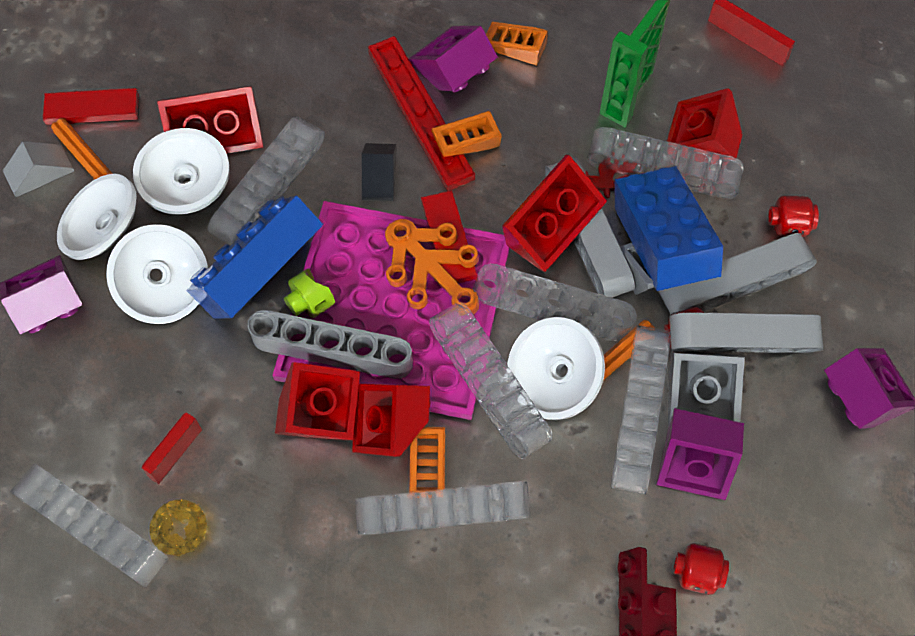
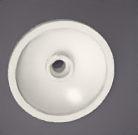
[133,128,230,214]
[57,174,136,260]
[106,225,208,324]
[507,317,605,420]

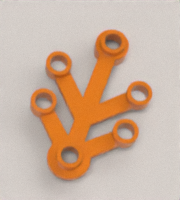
[385,219,479,317]

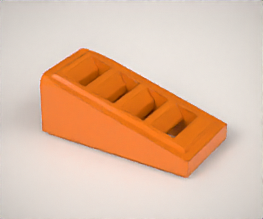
[486,22,548,66]
[432,111,502,157]
[409,427,445,498]

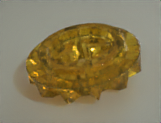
[150,499,208,557]

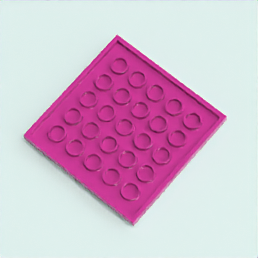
[272,201,510,420]

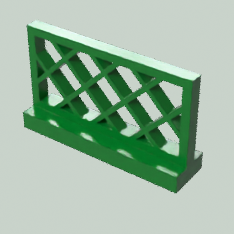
[599,0,670,128]

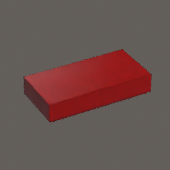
[142,412,202,484]

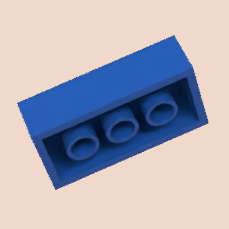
[615,166,723,291]
[186,195,323,319]

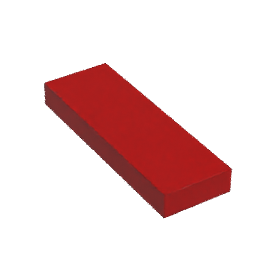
[708,0,795,67]
[43,88,139,125]
[421,190,477,284]

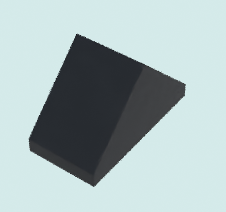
[362,143,397,201]

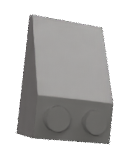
[668,350,745,427]

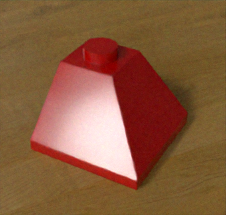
[664,88,743,166]
[275,362,360,441]
[352,384,431,457]

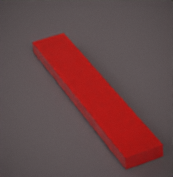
[368,36,475,191]

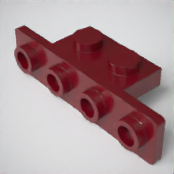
[618,547,677,636]

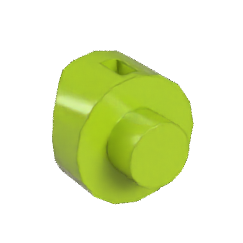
[283,268,335,318]

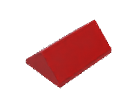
[157,85,264,154]
[502,154,607,272]

